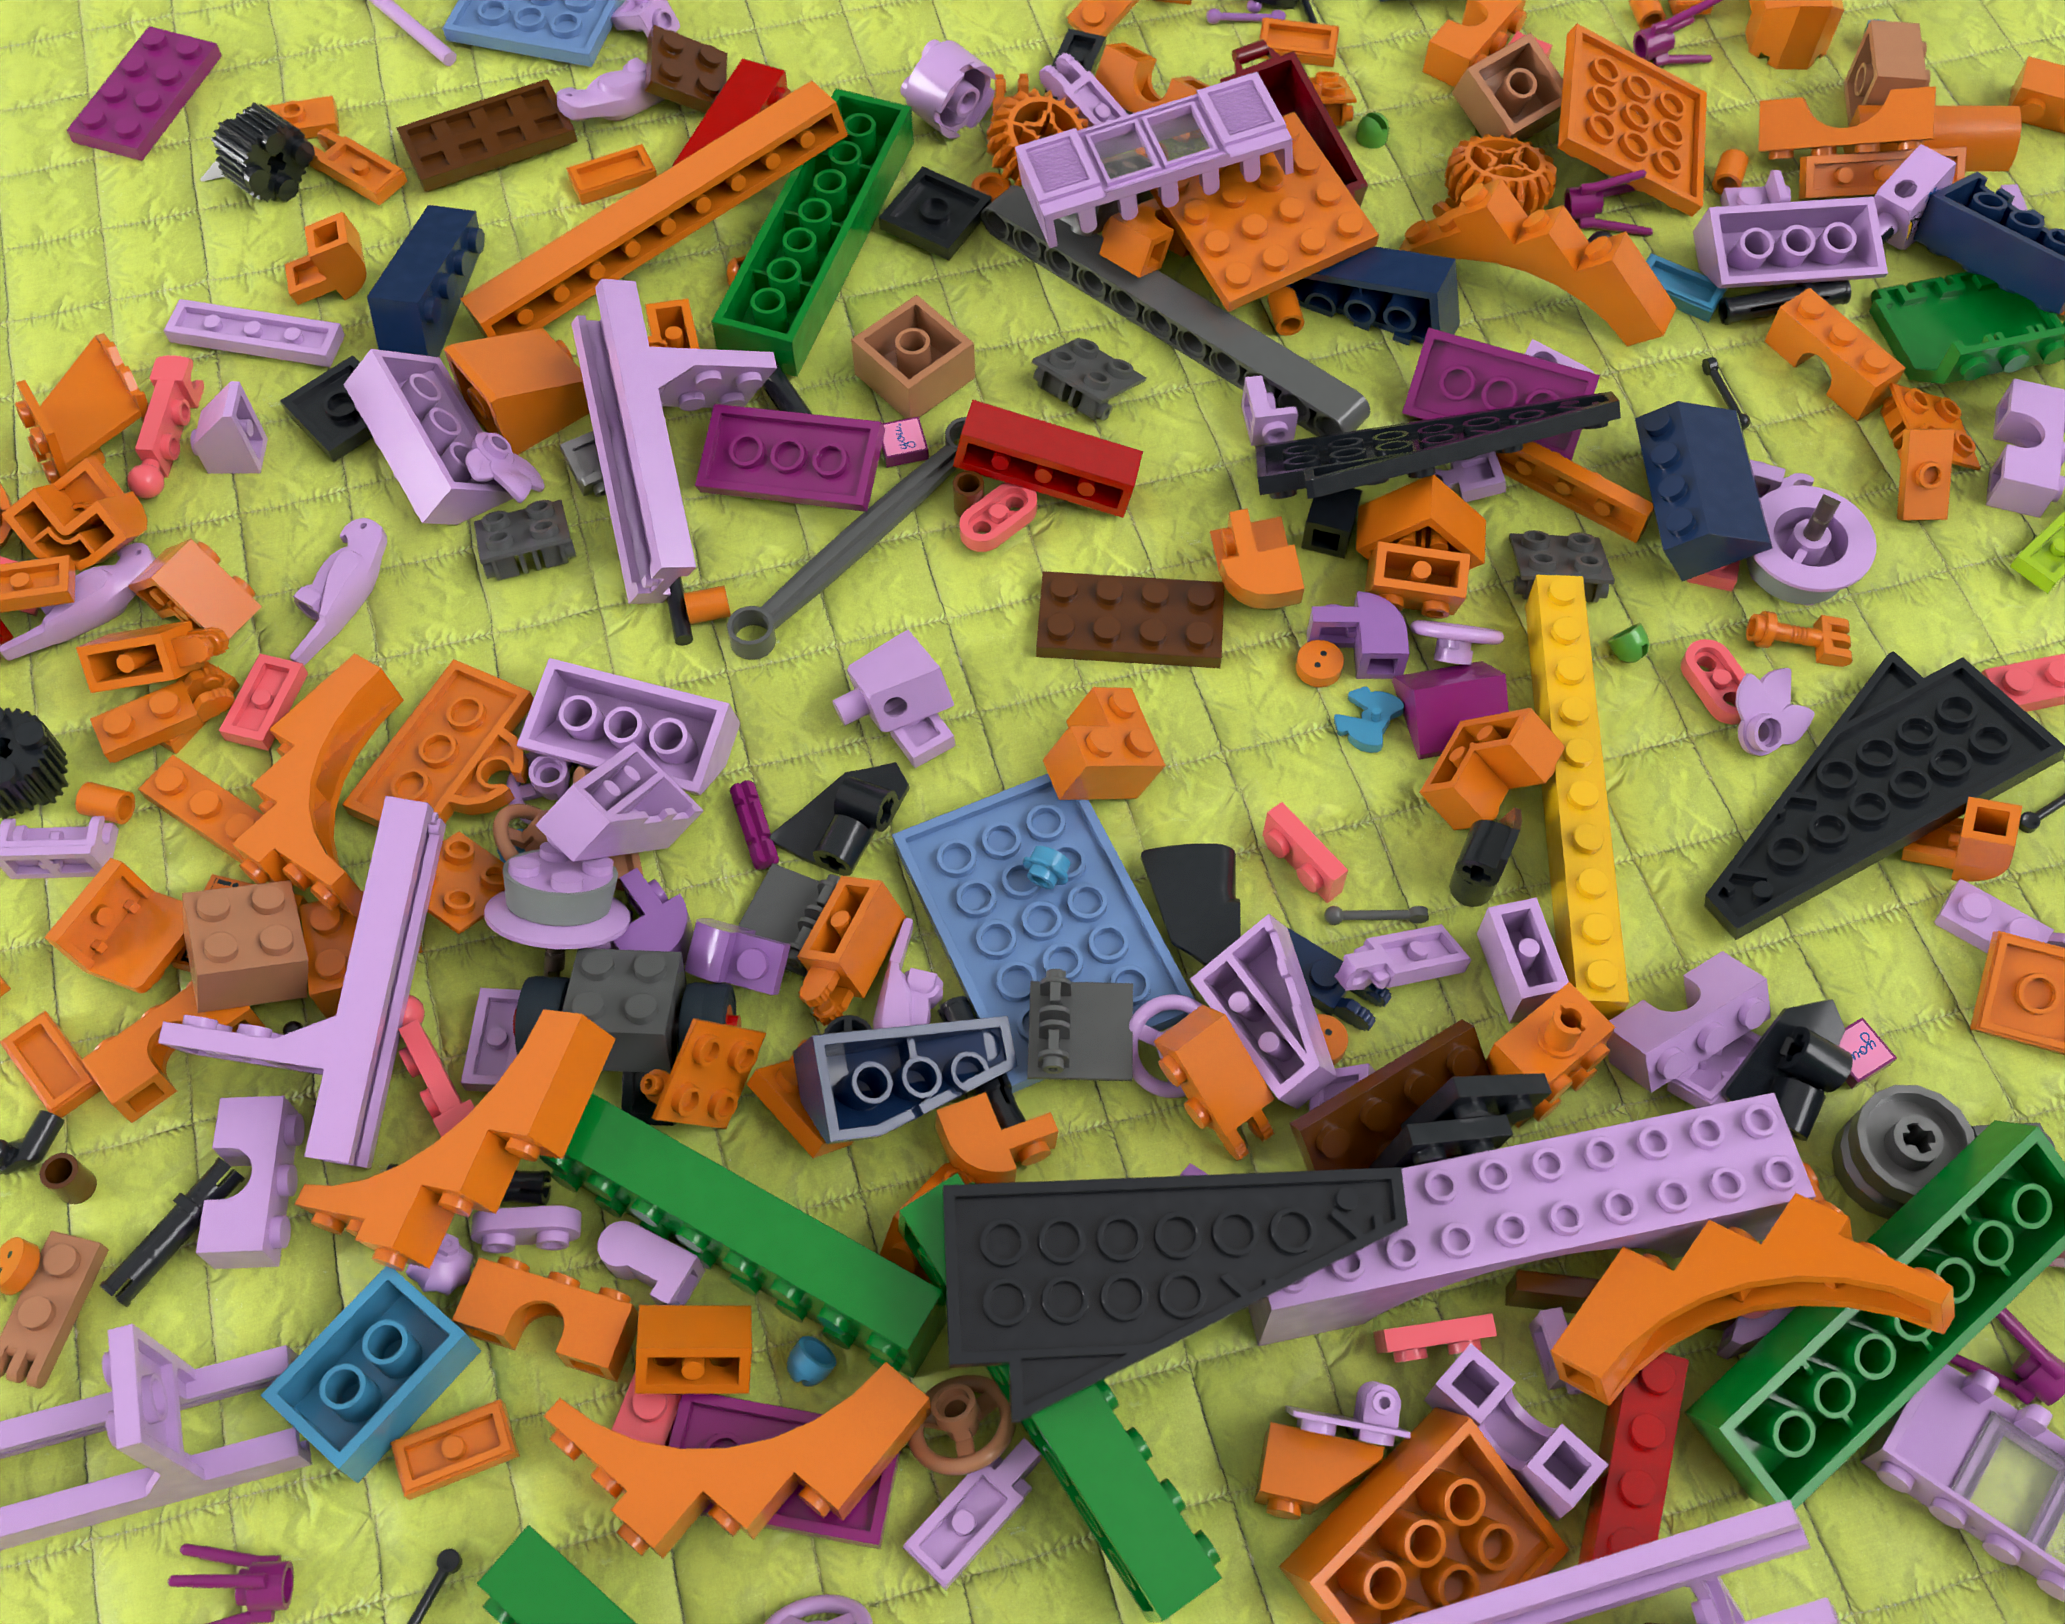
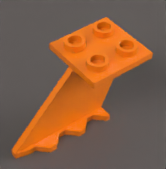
[15,333,148,484]

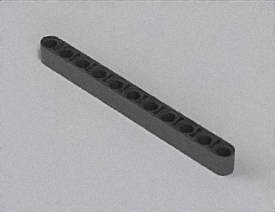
[981,185,1370,437]

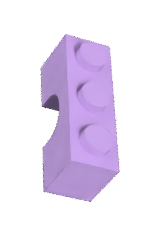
[1986,378,2065,518]
[1606,951,1771,1093]
[196,1096,304,1269]
[1424,1343,1608,1521]

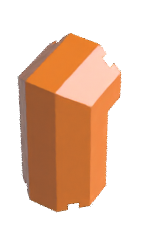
[1745,0,1844,70]

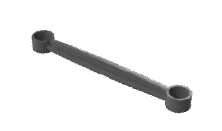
[727,417,966,660]

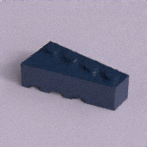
[1913,171,2065,315]
[367,205,485,357]
[1285,246,1460,346]

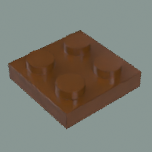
[645,25,727,114]

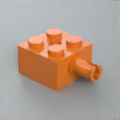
[1486,982,1616,1129]

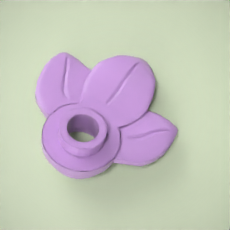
[465,432,545,503]
[1736,668,1815,756]

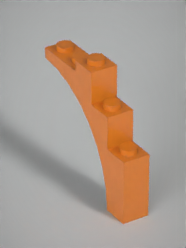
[1399,178,1677,346]
[232,653,404,917]
[295,1009,616,1272]
[1551,1193,1955,1406]
[544,1362,932,1559]

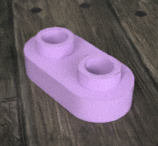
[471,1205,582,1253]

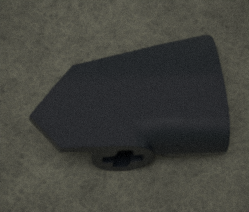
[770,762,910,876]
[1449,807,1522,907]
[1141,844,1241,966]
[1721,999,1853,1141]

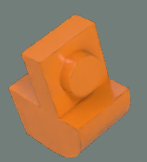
[285,211,367,305]
[1901,797,2022,882]
[935,1092,1059,1184]

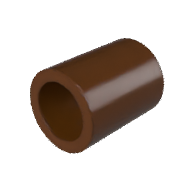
[953,471,985,518]
[39,1153,97,1204]

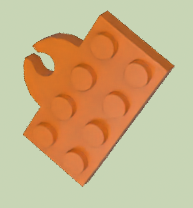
[342,659,534,827]

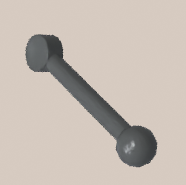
[1324,906,1429,925]

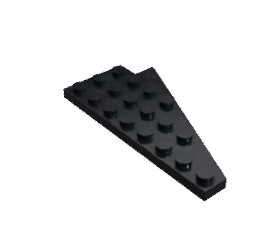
[1255,391,1621,499]
[1704,651,2065,940]
[942,1167,1408,1423]

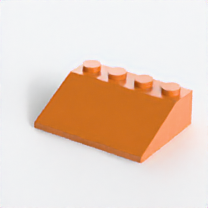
[1279,1407,1569,1624]

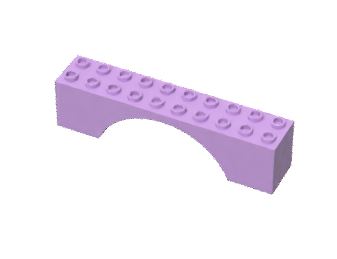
[1248,1093,1816,1346]

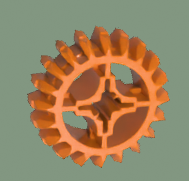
[986,88,1089,187]
[1444,134,1557,216]

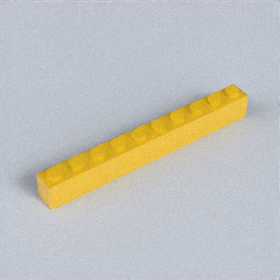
[1525,575,1629,1020]

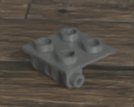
[1031,338,1147,421]
[474,500,576,581]
[1509,530,1615,603]
[738,863,841,977]
[1027,969,1133,1081]

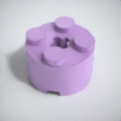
[900,39,996,139]

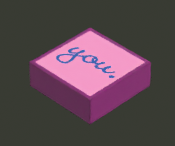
[881,416,929,468]
[1839,1017,1897,1089]

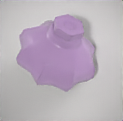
[406,1233,473,1295]

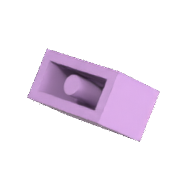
[1477,898,1569,1024]

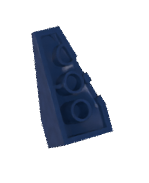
[793,1016,1018,1144]

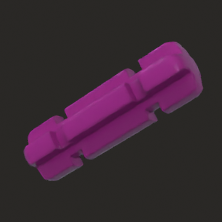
[730,780,779,870]

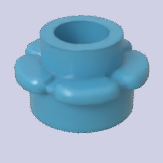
[1023,846,1071,889]

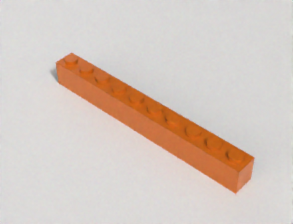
[460,80,848,338]

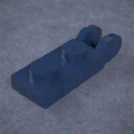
[1287,927,1392,1031]

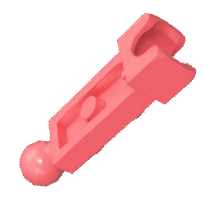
[127,355,204,499]
[398,995,475,1137]

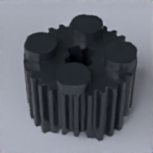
[211,102,315,202]
[0,707,69,819]

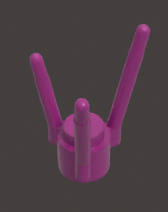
[1633,0,1723,67]
[1564,170,1653,236]
[1949,1307,2065,1406]
[168,1543,294,1624]

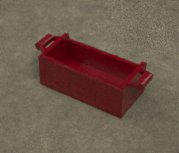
[1220,39,1368,207]

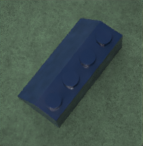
[1635,401,1773,581]

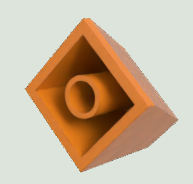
[443,328,589,455]

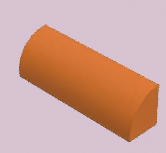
[1843,105,2022,171]

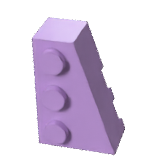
[535,742,704,862]
[1190,914,1337,1109]

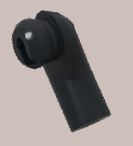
[0,1110,65,1175]

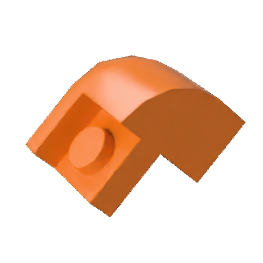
[1,456,147,571]
[1210,508,1305,610]

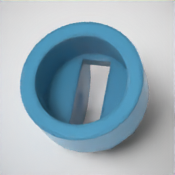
[787,1336,836,1387]

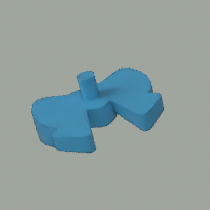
[1334,686,1404,753]

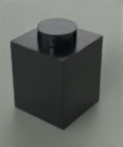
[1301,488,1363,559]

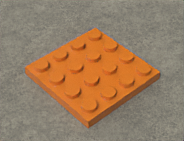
[1558,23,1707,217]
[1149,112,1379,312]

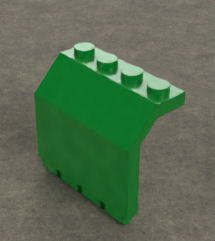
[1869,271,2065,384]

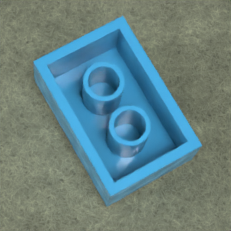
[261,1266,481,1483]

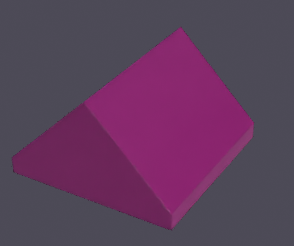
[1392,661,1509,760]

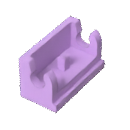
[0,816,119,879]

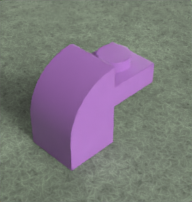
[1306,591,1410,679]
[613,868,694,965]
[684,918,791,995]

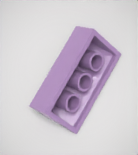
[1693,197,1888,289]
[343,349,514,525]
[516,658,740,796]

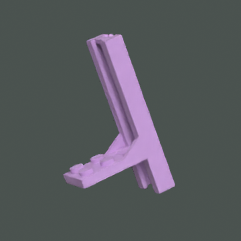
[571,279,777,604]
[158,796,446,1169]
[0,1324,312,1551]
[1390,1500,1840,1624]

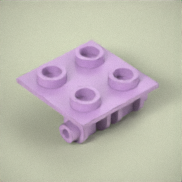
[1285,1381,1411,1447]

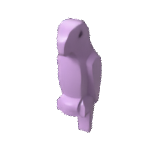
[557,57,665,121]
[290,518,387,665]
[0,543,156,661]
[873,918,944,1029]

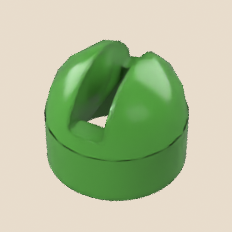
[1356,112,1389,149]
[1607,623,1650,663]

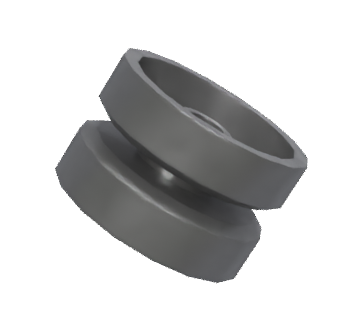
[1831,1085,1975,1220]

